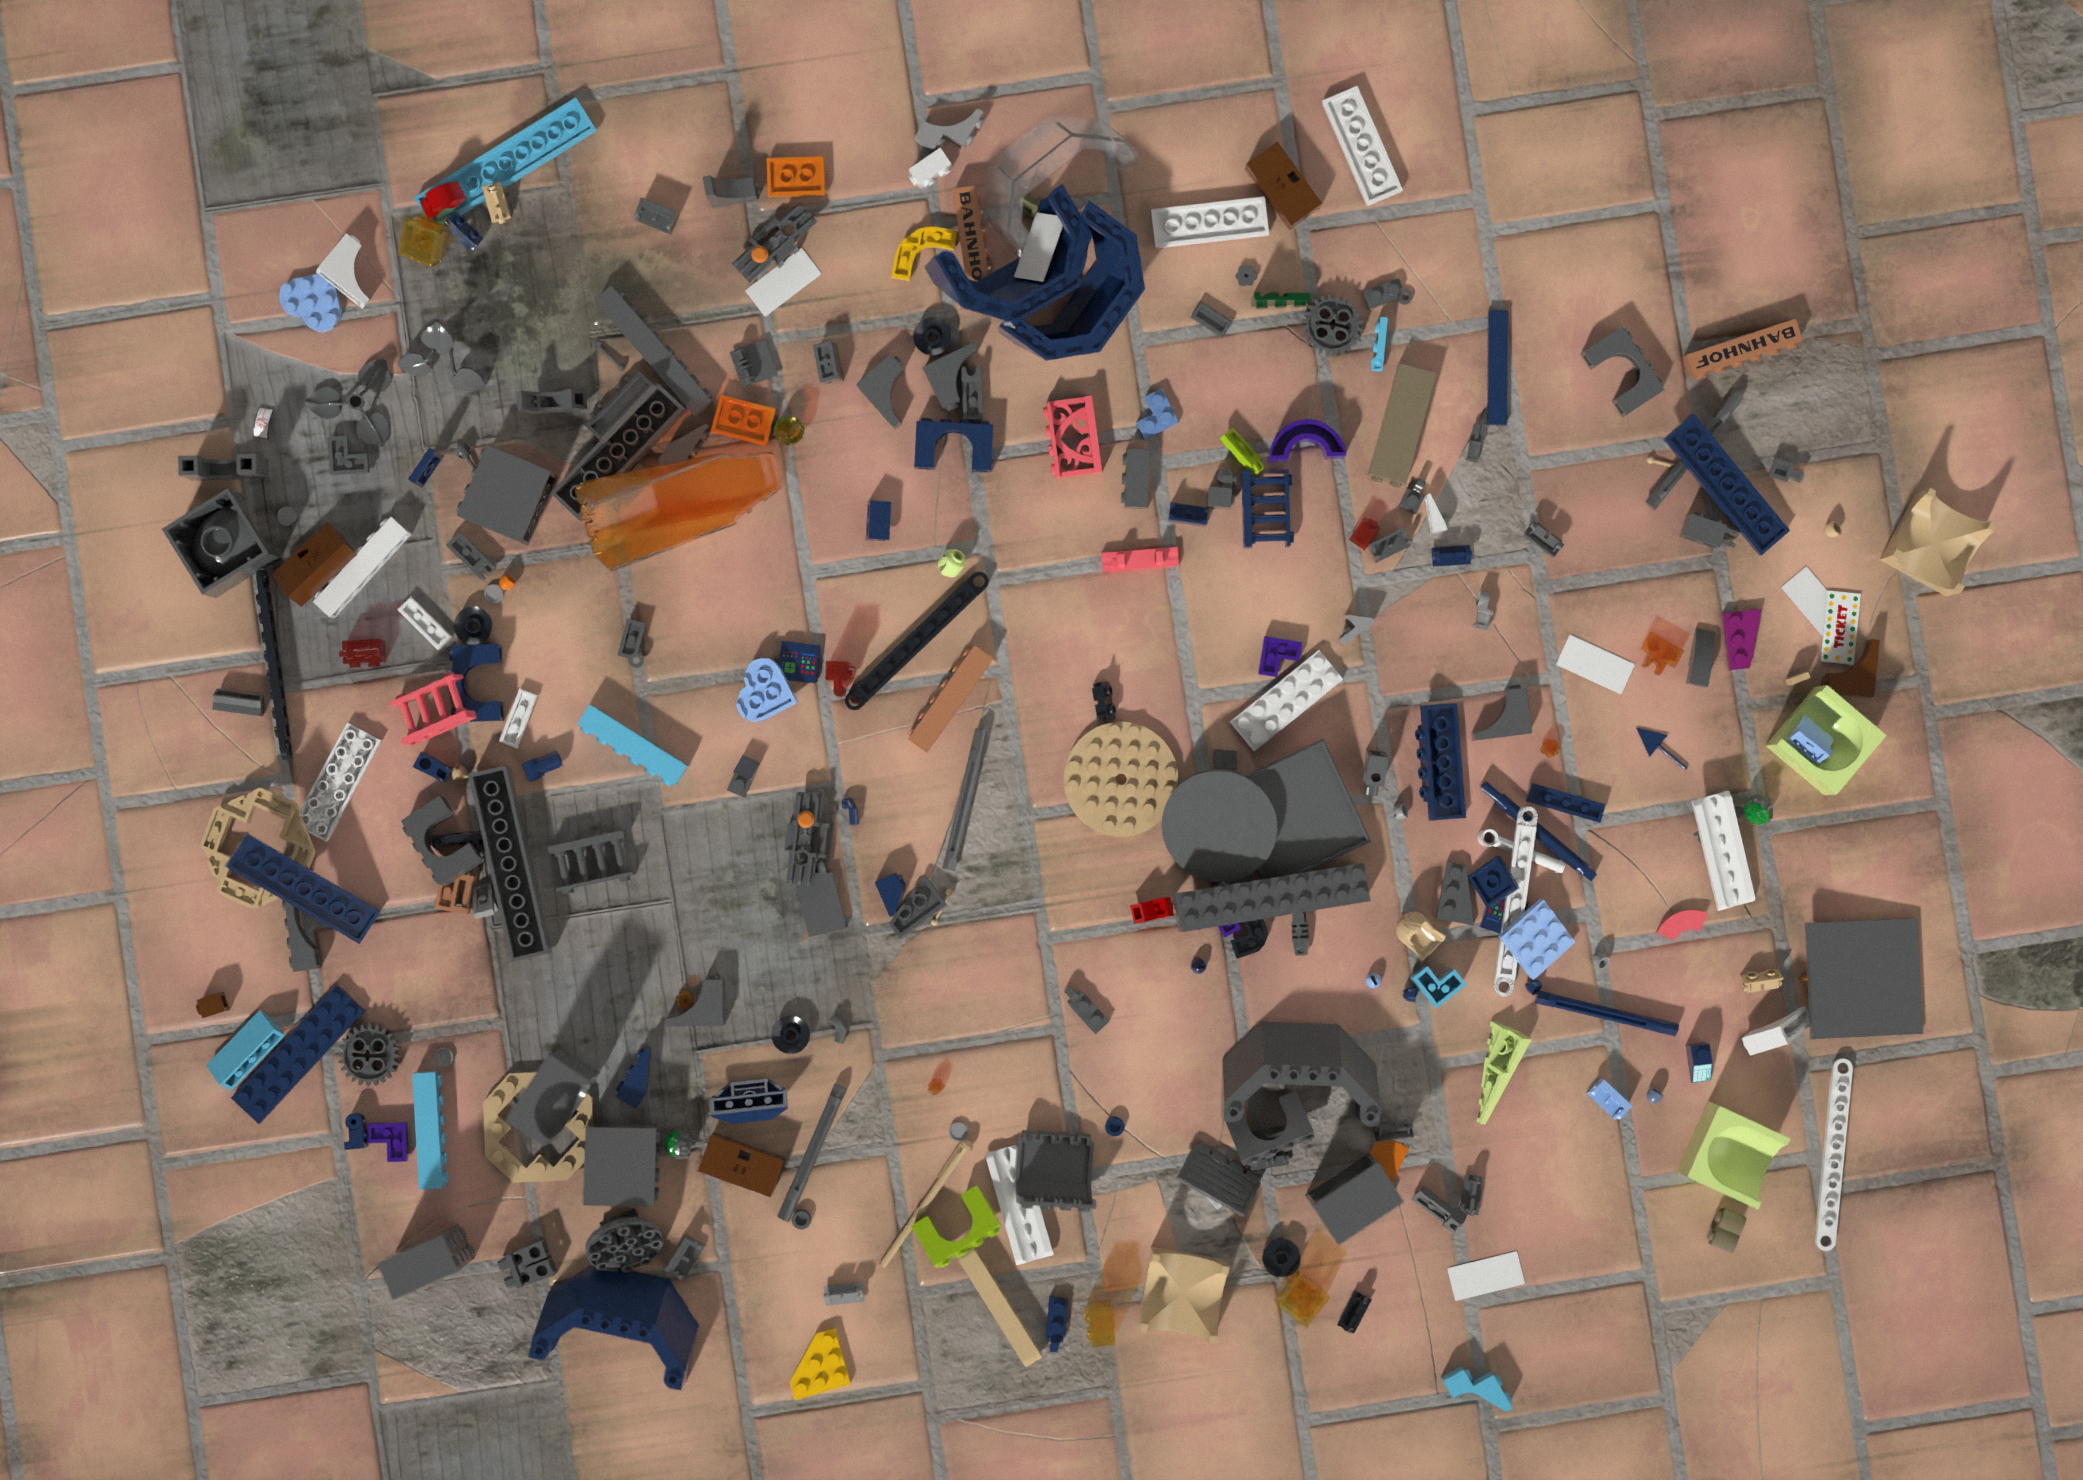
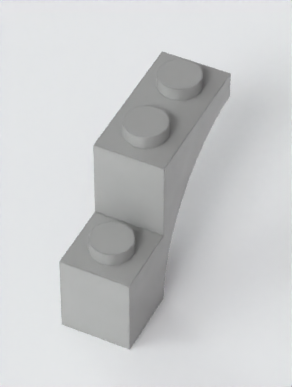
[915,108,985,152]

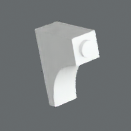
[316,234,369,309]
[1742,1006,1810,1055]

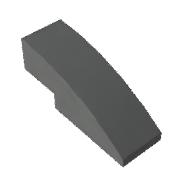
[1686,628,1715,688]

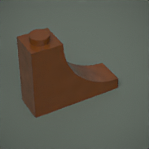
[1821,639,1880,698]

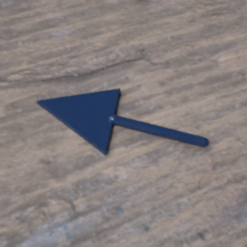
[1636,728,1687,770]

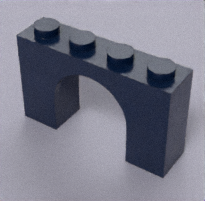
[914,418,993,473]
[449,644,504,722]

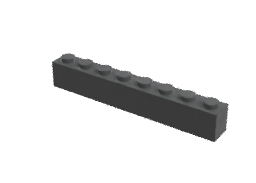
[594,286,713,418]

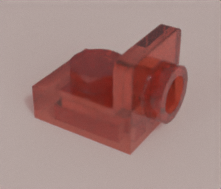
[1349,517,1380,551]

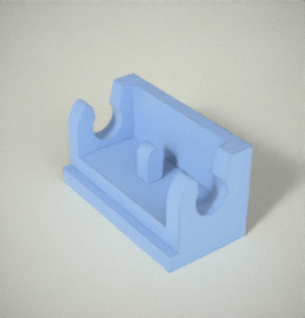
[1587,1078,1632,1120]

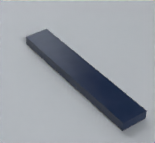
[1487,310,1508,426]

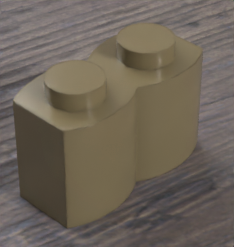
[1707,1208,1747,1254]

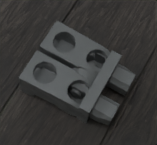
[497,1238,558,1289]

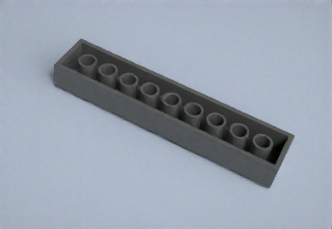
[468,765,553,962]
[1172,863,1371,932]

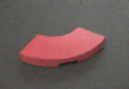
[1656,910,1708,941]

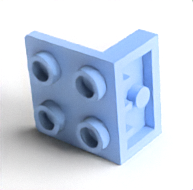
[1787,715,1834,765]

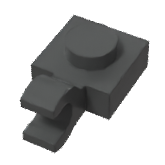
[1768,458,1805,483]
[1399,479,1425,514]

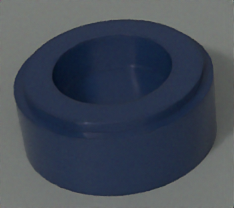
[1105,1116,1125,1136]

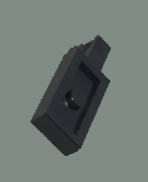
[432,830,483,848]

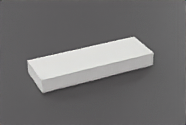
[397,596,452,650]
[499,688,539,749]

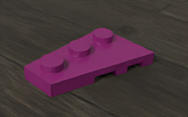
[1722,609,1762,671]

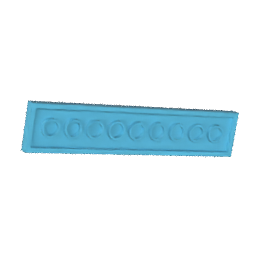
[414,97,597,231]

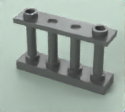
[548,830,635,895]

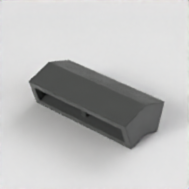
[212,689,265,716]

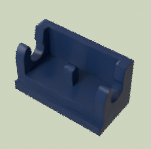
[866,500,891,541]
[1168,502,1209,527]

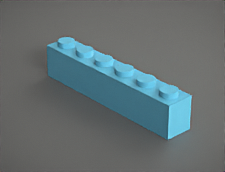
[577,704,689,787]
[412,1070,449,1190]

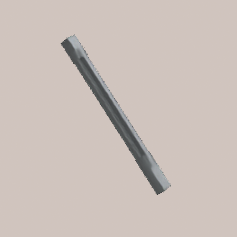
[1646,390,1744,510]
[942,728,988,871]
[777,1084,847,1222]

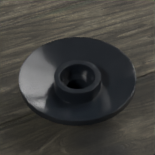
[913,317,952,356]
[454,606,493,645]
[771,1015,810,1054]

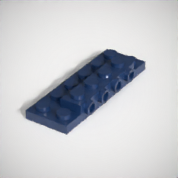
[1415,703,1466,821]

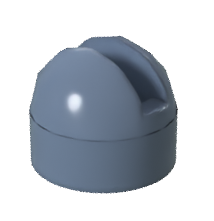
[1647,1087,1664,1104]

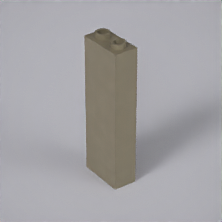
[1367,363,1437,488]

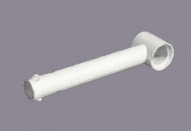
[1477,829,1566,873]

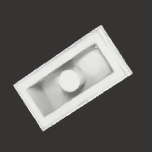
[1424,494,1448,534]

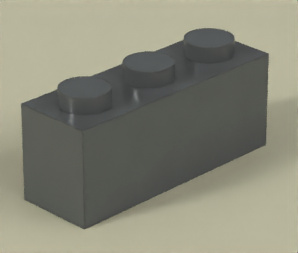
[1121,449,1150,509]

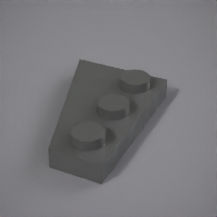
[1436,862,1474,926]

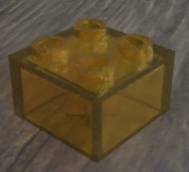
[398,213,449,268]
[1274,1270,1331,1328]
[1084,1299,1115,1347]

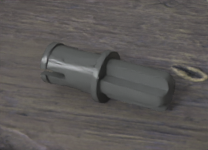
[1466,423,1485,462]

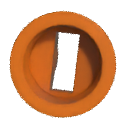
[499,573,516,590]

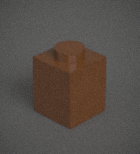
[196,992,230,1018]

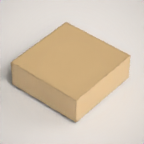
[1785,671,1811,686]

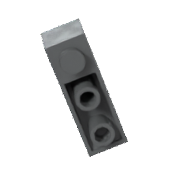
[658,424,711,476]

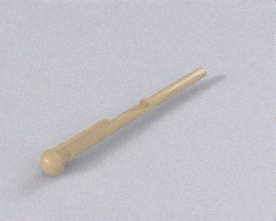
[879,1139,973,1268]

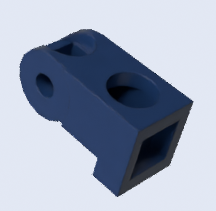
[413,751,453,783]
[344,1112,368,1150]

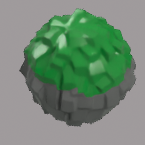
[1743,794,1773,825]
[664,1129,693,1160]

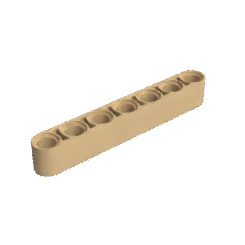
[957,1246,1043,1367]

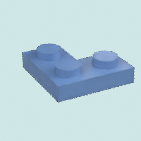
[1136,388,1179,440]

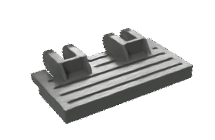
[584,370,657,444]

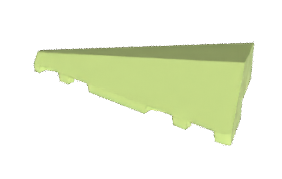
[1476,1021,1532,1124]

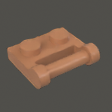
[434,874,477,914]

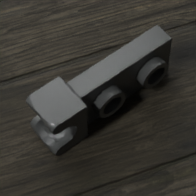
[961,366,983,421]
[1412,1186,1467,1233]

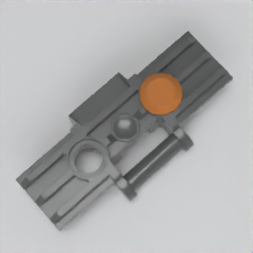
[732,202,818,283]
[784,792,830,886]

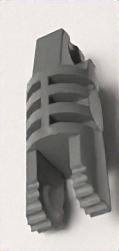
[1291,912,1309,956]

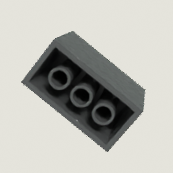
[456,445,557,546]
[583,1123,661,1207]
[377,1224,474,1300]

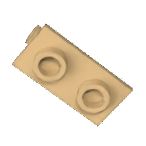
[482,181,511,224]
[1740,969,1784,993]

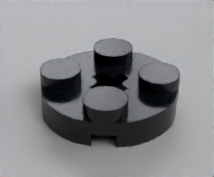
[1262,1237,1301,1277]

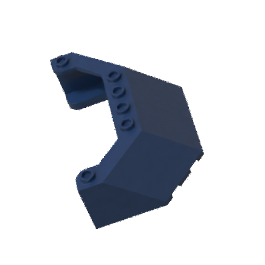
[924,184,1092,324]
[999,200,1145,361]
[528,1264,699,1391]

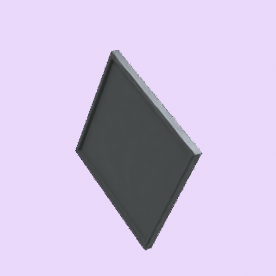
[1245,739,1371,879]
[1805,918,1923,1039]

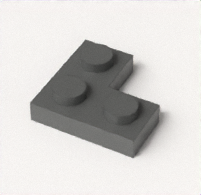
[328,436,370,476]

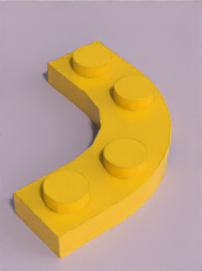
[891,227,958,281]

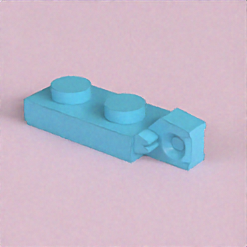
[1371,317,1388,372]

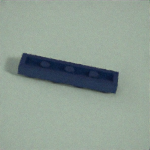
[1526,783,1606,823]

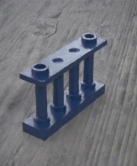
[1241,469,1294,549]

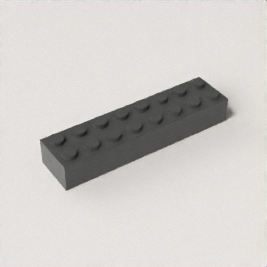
[551,382,687,522]

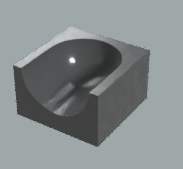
[162,488,281,598]
[505,1048,600,1147]
[1305,1153,1404,1245]

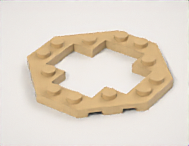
[200,787,316,909]
[483,1072,594,1183]

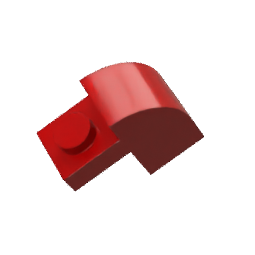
[420,181,466,219]
[1130,897,1174,924]

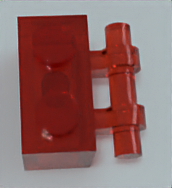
[339,639,386,668]
[825,661,855,697]

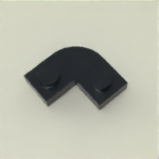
[1230,919,1268,959]

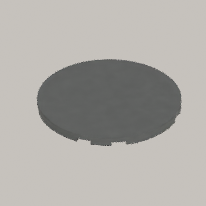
[1162,769,1278,882]

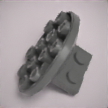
[585,1208,663,1273]

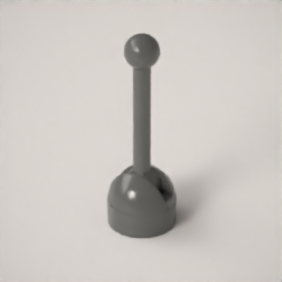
[453,443,475,469]

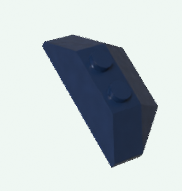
[710,1078,788,1124]

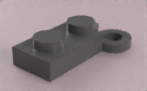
[1362,278,1413,310]
[618,618,647,668]

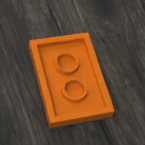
[766,156,826,198]
[711,395,776,447]

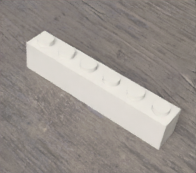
[313,517,412,619]

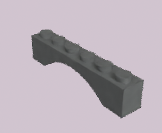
[282,855,321,972]

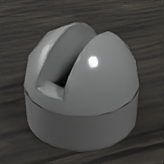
[1392,803,1408,820]
[1592,953,1610,970]

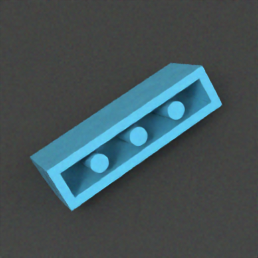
[206,1010,285,1091]

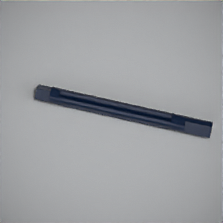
[1480,781,1597,881]
[1535,990,1679,1036]

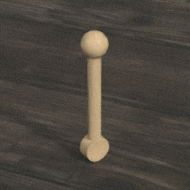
[1647,456,1675,467]
[931,889,953,926]

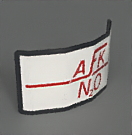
[253,407,274,439]

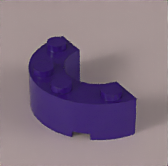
[1268,419,1346,462]

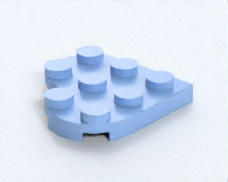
[279,274,341,332]
[736,658,798,722]

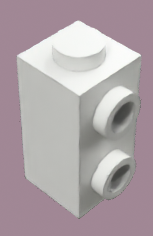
[908,148,952,189]

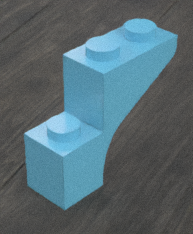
[1441,1366,1513,1411]

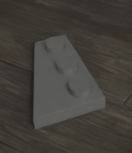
[889,874,948,940]

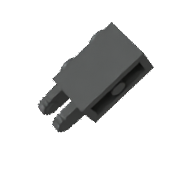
[1680,512,1739,549]

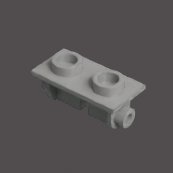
[824,1282,864,1305]

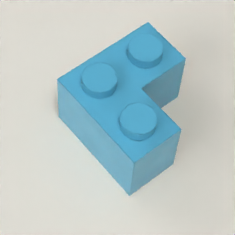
[1410,965,1467,1009]

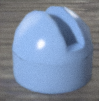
[1365,973,1381,988]

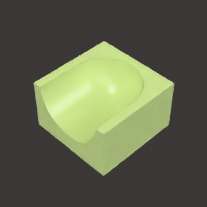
[1765,685,1887,795]
[1677,1101,1790,1210]

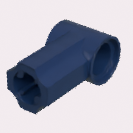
[521,751,563,782]

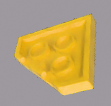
[790,1327,851,1400]

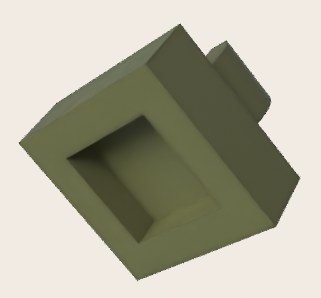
[1017,192,1041,218]

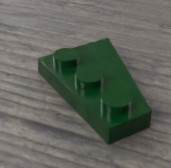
[1251,292,1310,309]

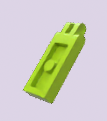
[1220,428,1264,474]

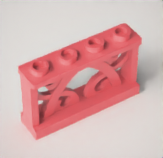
[1043,395,1102,479]

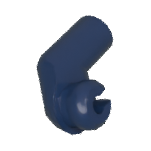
[842,797,859,825]

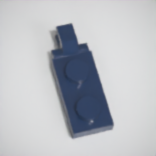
[1046,1296,1068,1352]

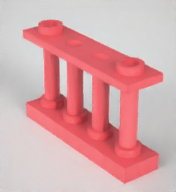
[389,672,477,746]

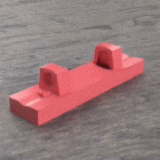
[1101,547,1179,572]

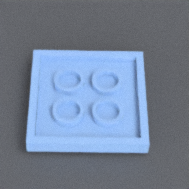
[1498,898,1575,980]

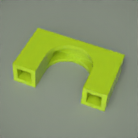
[911,1185,1003,1268]

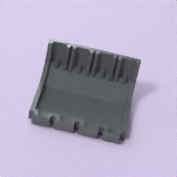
[1014,1130,1097,1212]

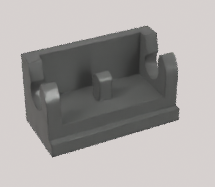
[634,198,679,235]
[813,341,844,384]
[1368,528,1411,563]
[665,1235,705,1280]

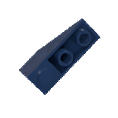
[615,1046,651,1109]

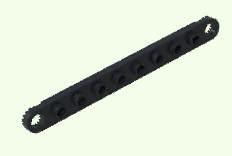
[256,570,293,760]
[845,572,989,710]

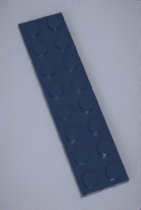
[1663,413,1790,556]
[225,833,381,944]
[231,985,366,1124]

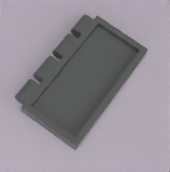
[1176,1141,1261,1217]

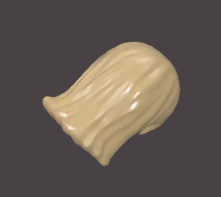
[1396,911,1446,962]

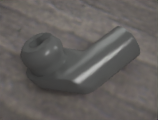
[830,1015,848,1044]

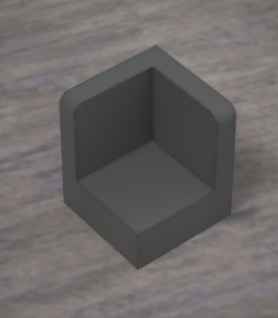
[1213,749,1237,770]

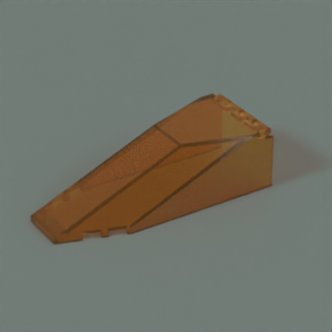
[575,452,782,572]

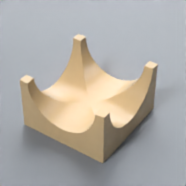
[1879,488,1998,597]
[1138,1247,1230,1344]

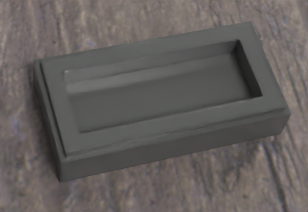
[1190,301,1233,339]

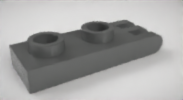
[446,532,497,582]

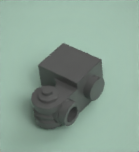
[1207,469,1237,509]

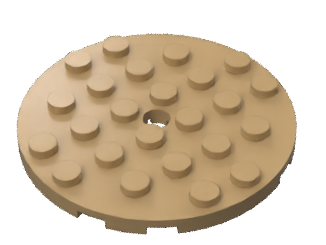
[1064,722,1179,837]

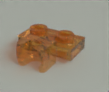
[1640,632,1684,675]

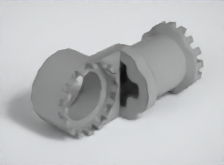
[1473,590,1494,631]

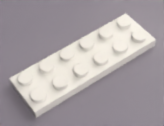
[1322,86,1403,207]
[1151,196,1269,249]
[1230,650,1343,752]

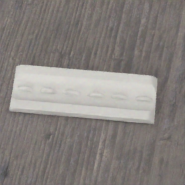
[300,722,382,842]
[1691,791,1755,911]
[985,1144,1054,1265]

